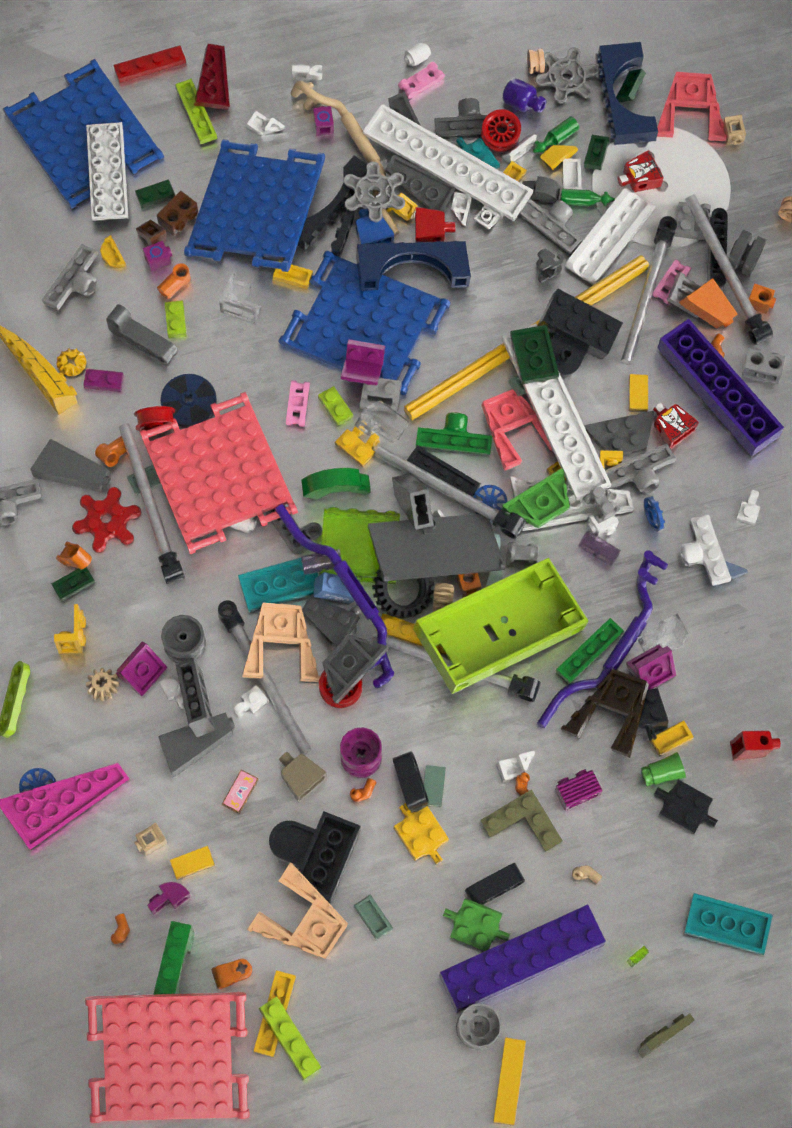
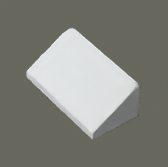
[501,134,537,165]

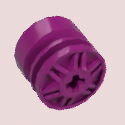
[340,727,382,778]

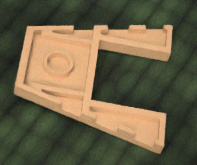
[242,603,320,683]
[247,862,348,959]

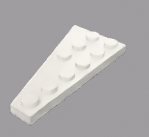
[510,477,634,531]

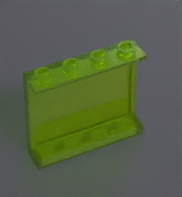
[319,507,400,584]

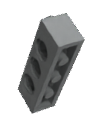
[176,658,215,737]

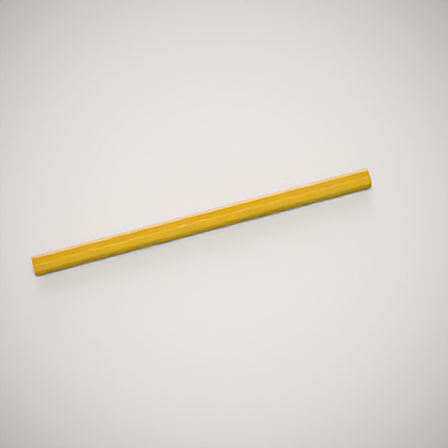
[404,255,649,421]

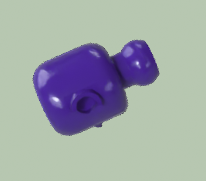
[502,78,547,113]

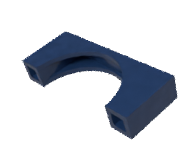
[595,42,658,145]

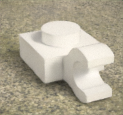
[292,64,322,81]
[736,490,760,526]
[159,673,184,709]
[234,685,269,717]

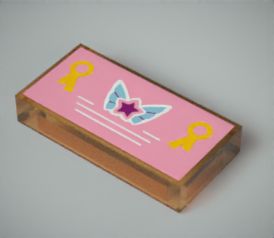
[222,770,259,814]

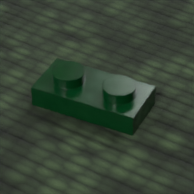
[616,69,646,103]
[584,134,609,170]
[135,179,175,209]
[51,567,95,602]

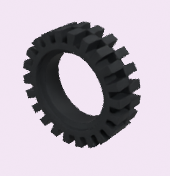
[372,569,434,618]

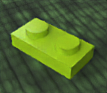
[165,300,187,338]
[318,386,353,427]

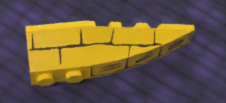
[0,325,77,415]

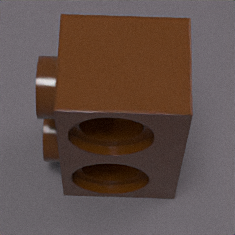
[157,191,198,236]

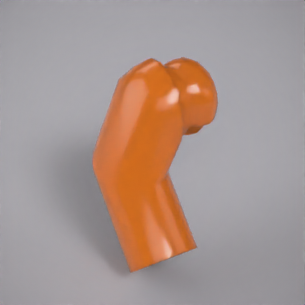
[111,913,130,944]

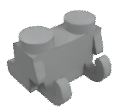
[583,486,620,524]
[505,542,538,567]

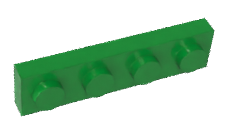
[556,618,624,684]

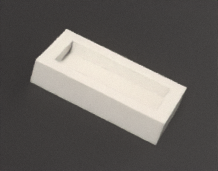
[562,159,581,189]

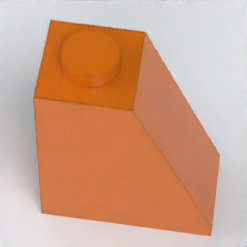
[679,278,738,329]

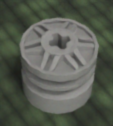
[456,1003,502,1050]

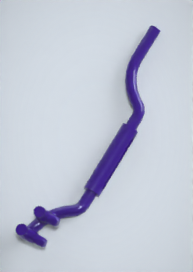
[275,504,394,688]

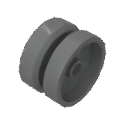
[729,230,767,277]
[161,615,206,663]

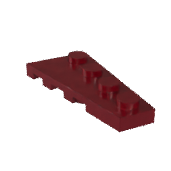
[194,44,230,110]

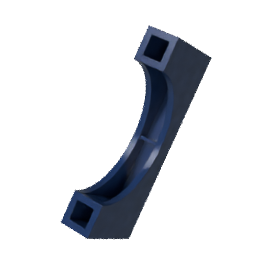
[356,241,471,291]

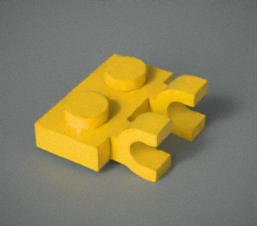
[335,421,380,467]

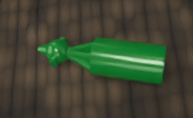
[533,116,579,153]
[560,188,615,207]

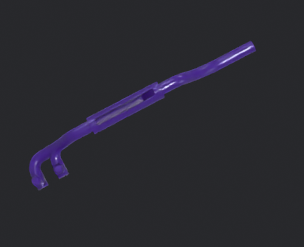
[537,550,668,728]

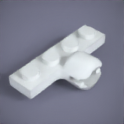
[681,515,731,586]

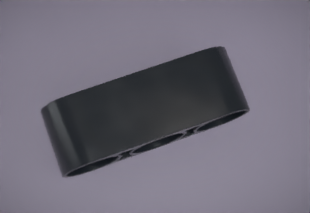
[393,751,429,811]
[464,863,525,905]

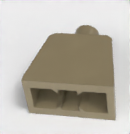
[279,752,327,802]

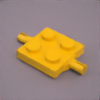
[393,803,449,864]

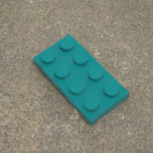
[238,555,319,612]
[684,893,773,955]

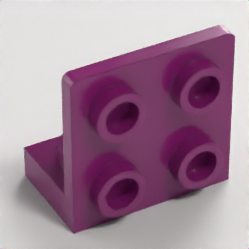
[341,340,385,385]

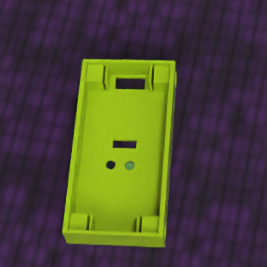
[413,558,588,694]

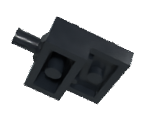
[624,688,669,741]

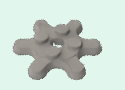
[535,47,599,104]
[344,162,405,223]

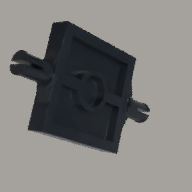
[654,779,718,834]

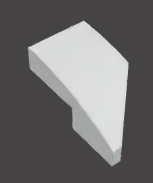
[246,111,285,136]
[451,192,472,226]
[497,751,535,782]

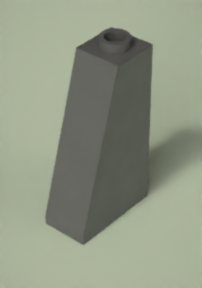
[30,439,111,492]
[392,474,434,530]
[158,712,235,777]

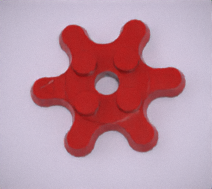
[72,487,141,553]

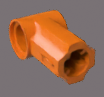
[157,263,191,299]
[95,436,127,467]

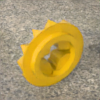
[56,348,86,376]

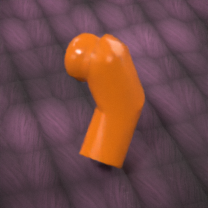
[711,334,725,358]
[515,772,530,796]
[350,778,377,802]

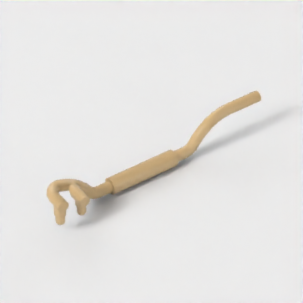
[291,81,399,236]

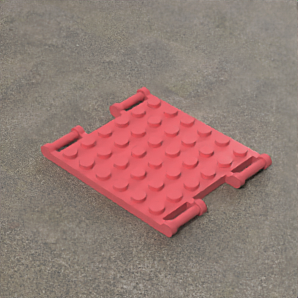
[140,392,298,555]
[85,992,250,1123]

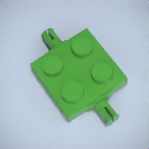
[443,898,510,951]

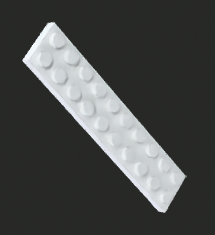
[363,104,533,221]
[502,324,611,500]

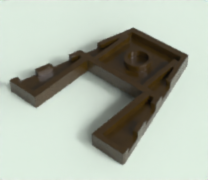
[561,669,649,758]

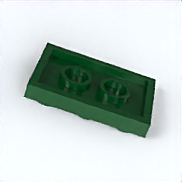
[510,325,559,384]

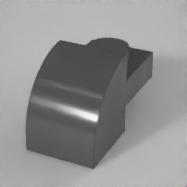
[522,176,561,203]

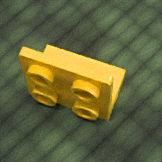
[54,604,86,654]

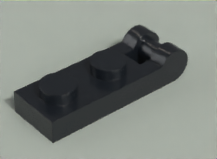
[331,210,355,257]

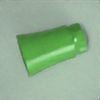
[641,752,686,786]

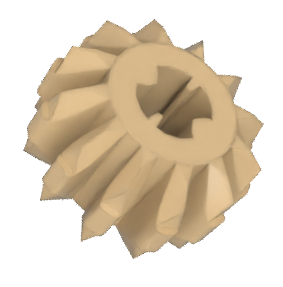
[433,583,454,612]
[86,668,120,702]

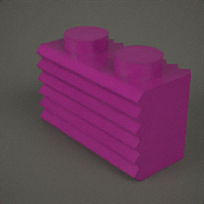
[555,769,603,811]

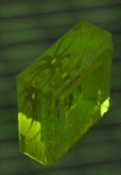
[627,946,649,967]

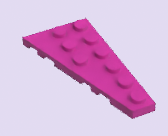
[0,763,129,850]

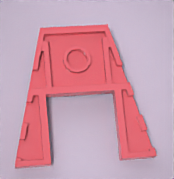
[657,72,727,142]
[481,389,552,471]

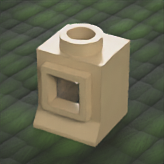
[723,115,746,145]
[134,822,167,856]

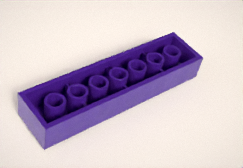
[657,319,784,457]
[439,904,606,1014]

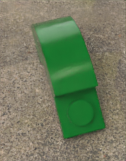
[301,468,371,500]

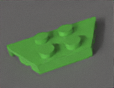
[502,468,570,528]

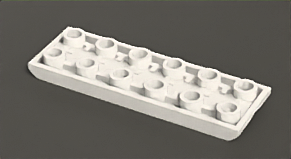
[86,122,128,221]
[565,188,655,285]

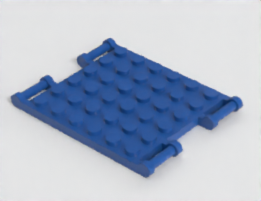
[3,59,164,209]
[184,139,325,272]
[278,251,451,395]

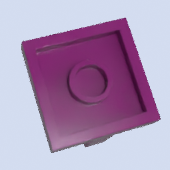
[116,641,167,696]
[626,644,676,690]

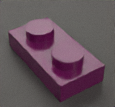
[83,369,124,392]

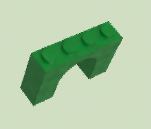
[153,921,195,995]

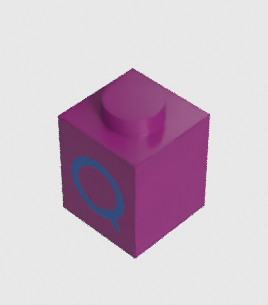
[313,106,334,136]
[143,241,173,272]

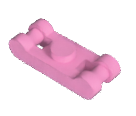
[398,62,445,99]
[652,259,692,304]
[286,380,310,427]

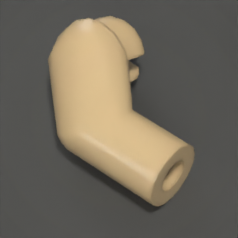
[572,865,603,884]

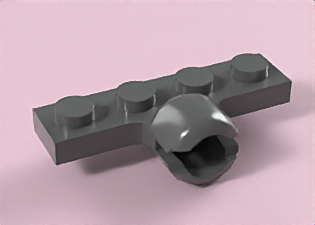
[434,98,506,137]

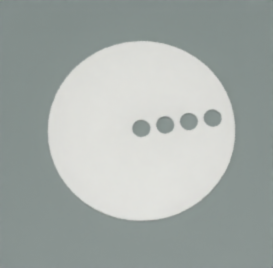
[592,126,731,248]

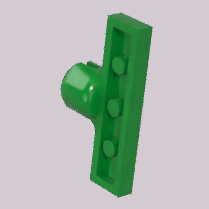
[416,412,492,455]

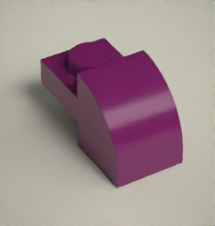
[147,882,191,915]

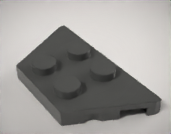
[584,411,654,455]
[322,634,390,703]

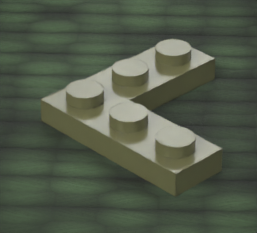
[480,789,562,852]
[638,1013,695,1058]

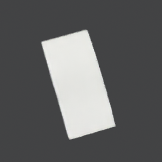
[474,205,503,230]

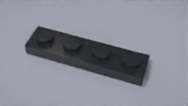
[407,445,481,497]

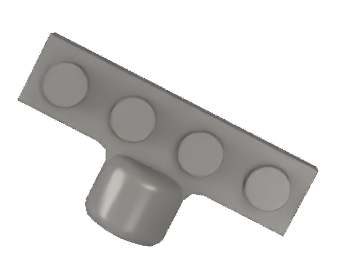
[519,198,582,255]
[42,244,98,310]
[605,443,676,494]
[0,479,42,526]

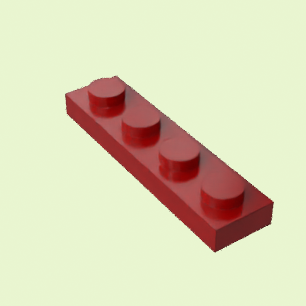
[114,45,186,83]

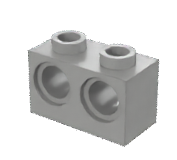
[742,348,785,384]

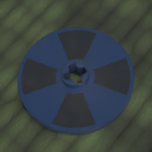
[160,374,217,426]

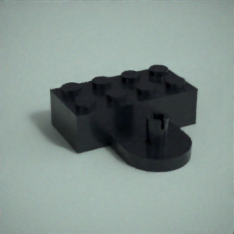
[537,289,623,377]
[269,811,361,905]

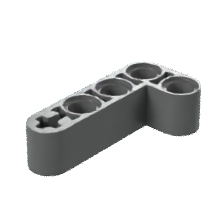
[106,304,178,365]
[265,505,323,554]

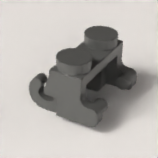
[536,249,564,282]

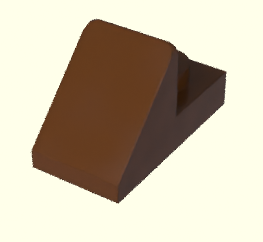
[136,219,167,246]

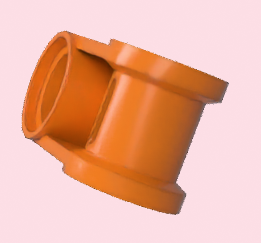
[56,542,92,569]
[211,959,252,989]

